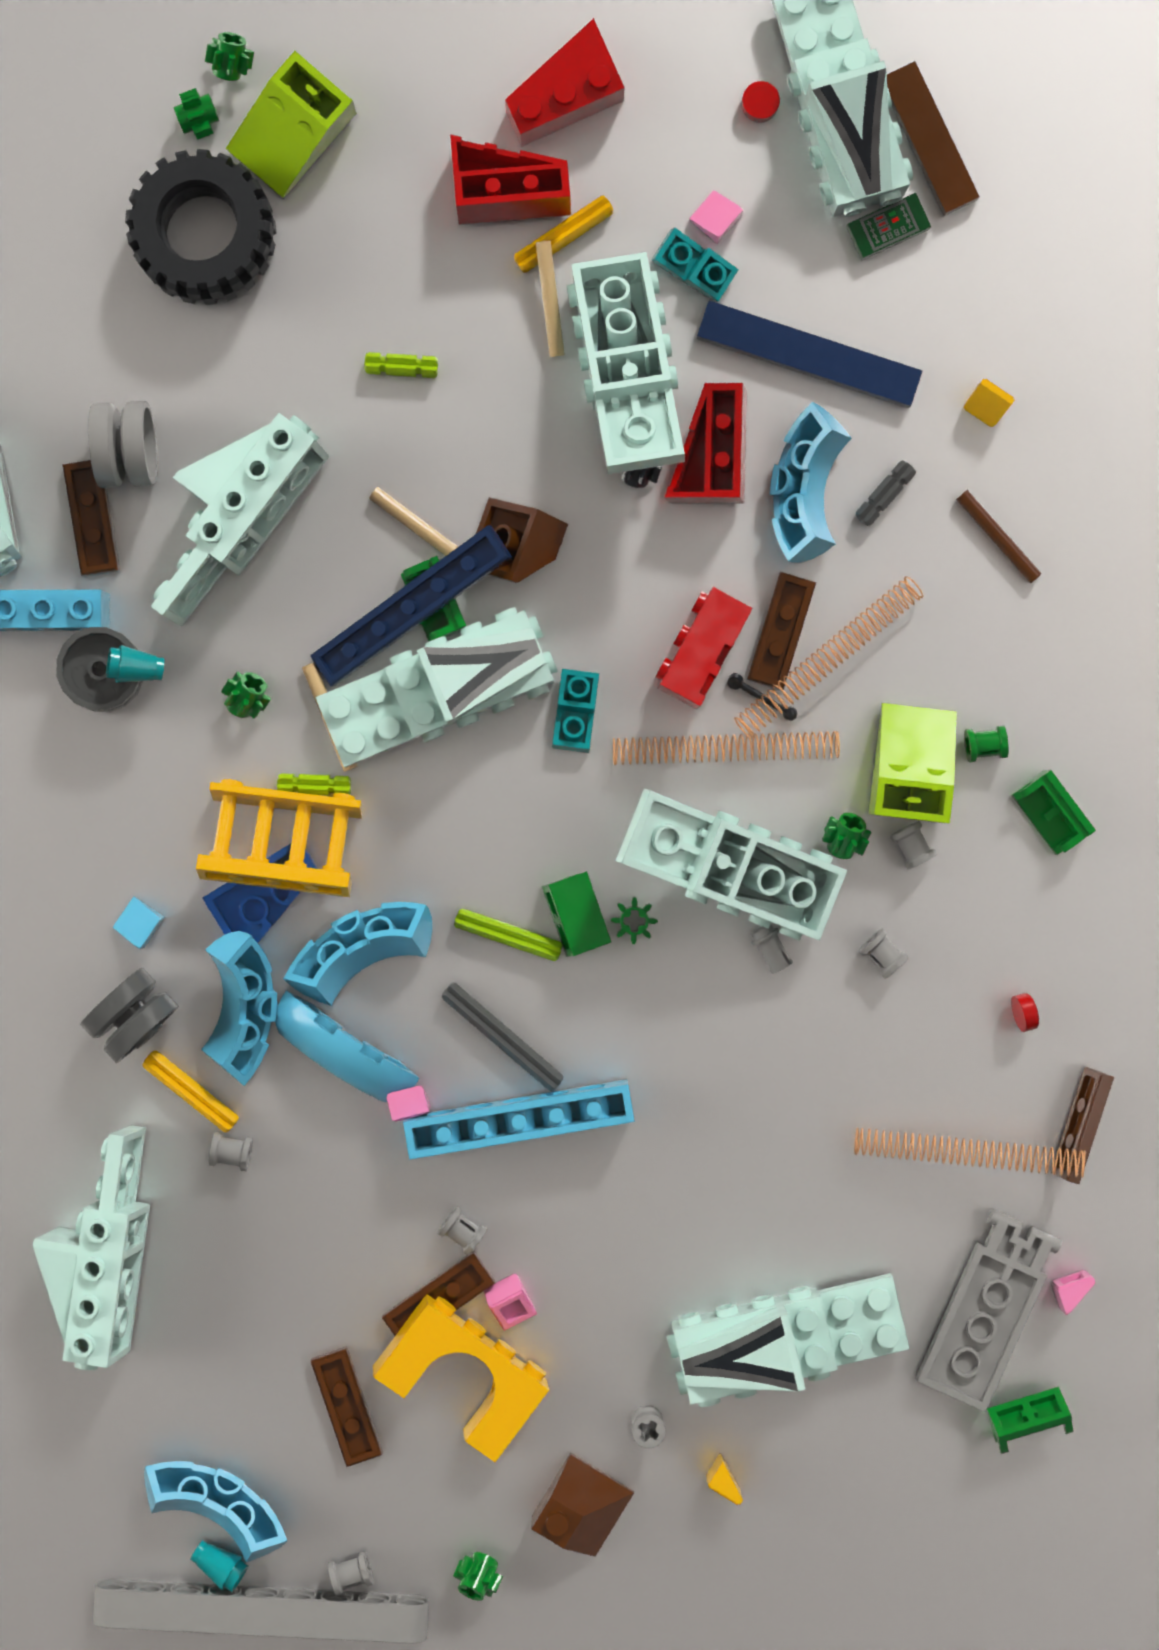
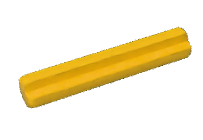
[514,195,613,273]
[142,1050,239,1133]

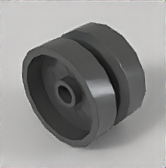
[56,627,143,712]
[80,968,179,1063]

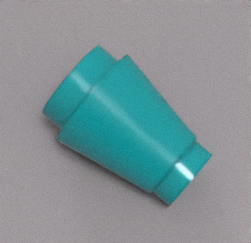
[106,645,165,683]
[190,1540,249,1592]

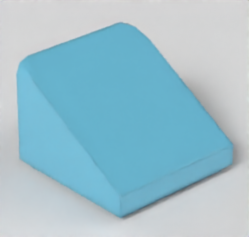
[113,896,165,949]

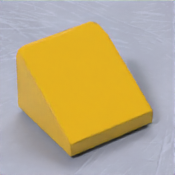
[963,379,1015,427]
[706,1453,743,1505]

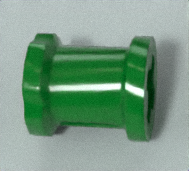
[964,726,1009,763]

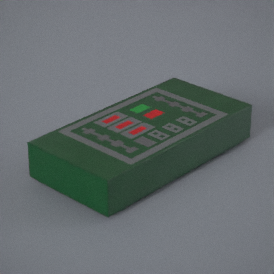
[846,193,931,261]

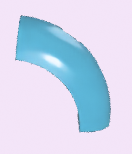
[770,402,852,563]
[283,902,432,1006]
[201,931,277,1086]
[275,990,420,1102]
[144,1461,287,1563]

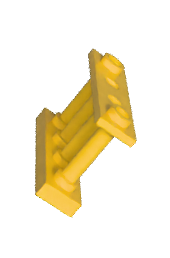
[196,779,363,898]

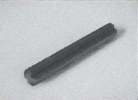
[442,982,563,1091]

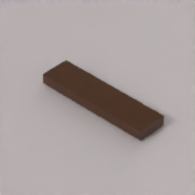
[887,61,980,216]

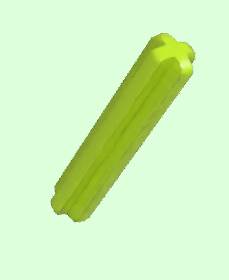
[454,908,563,961]

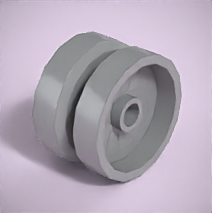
[88,401,157,488]

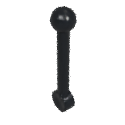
[727,673,797,721]

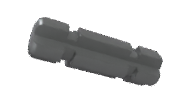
[855,460,916,526]

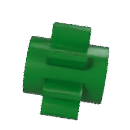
[205,32,254,81]
[173,88,220,140]
[221,671,271,719]
[822,813,871,859]
[611,897,658,944]
[453,1552,503,1601]

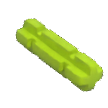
[364,352,438,378]
[277,773,351,795]

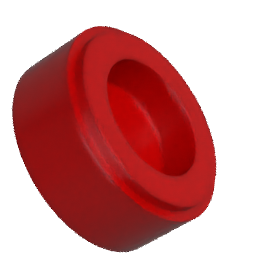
[741,81,780,122]
[1011,993,1039,1032]

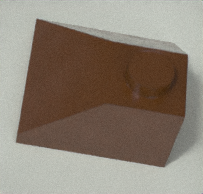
[476,497,568,583]
[531,1452,634,1557]

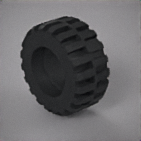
[125,149,277,305]

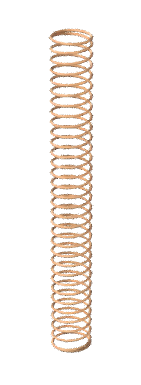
[734,576,923,739]
[613,731,840,765]
[854,1127,1086,1178]

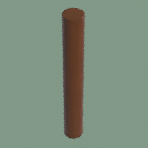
[956,489,1042,583]

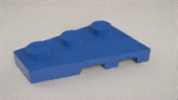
[202,843,318,943]

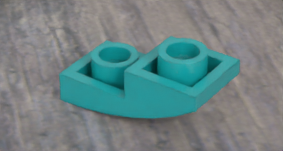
[651,227,739,302]
[552,669,599,753]

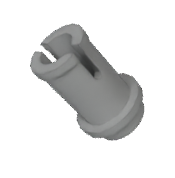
[751,925,793,974]

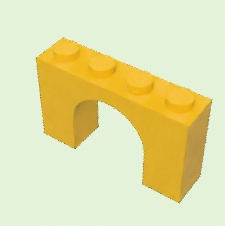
[373,1294,549,1462]

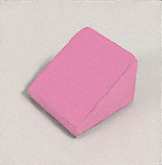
[689,190,743,244]
[386,1086,431,1122]
[1050,1270,1095,1315]
[484,1274,537,1331]

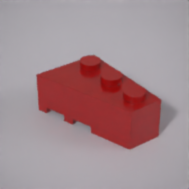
[505,18,625,147]
[450,134,571,225]
[664,383,747,504]
[655,587,753,710]

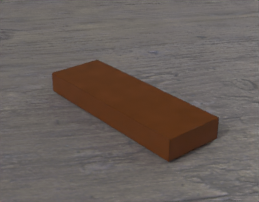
[62,460,120,577]
[747,572,816,690]
[1051,1067,1114,1184]
[382,1250,495,1336]
[310,1346,383,1467]

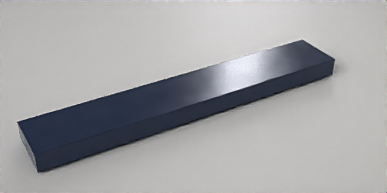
[696,300,923,408]
[310,525,512,687]

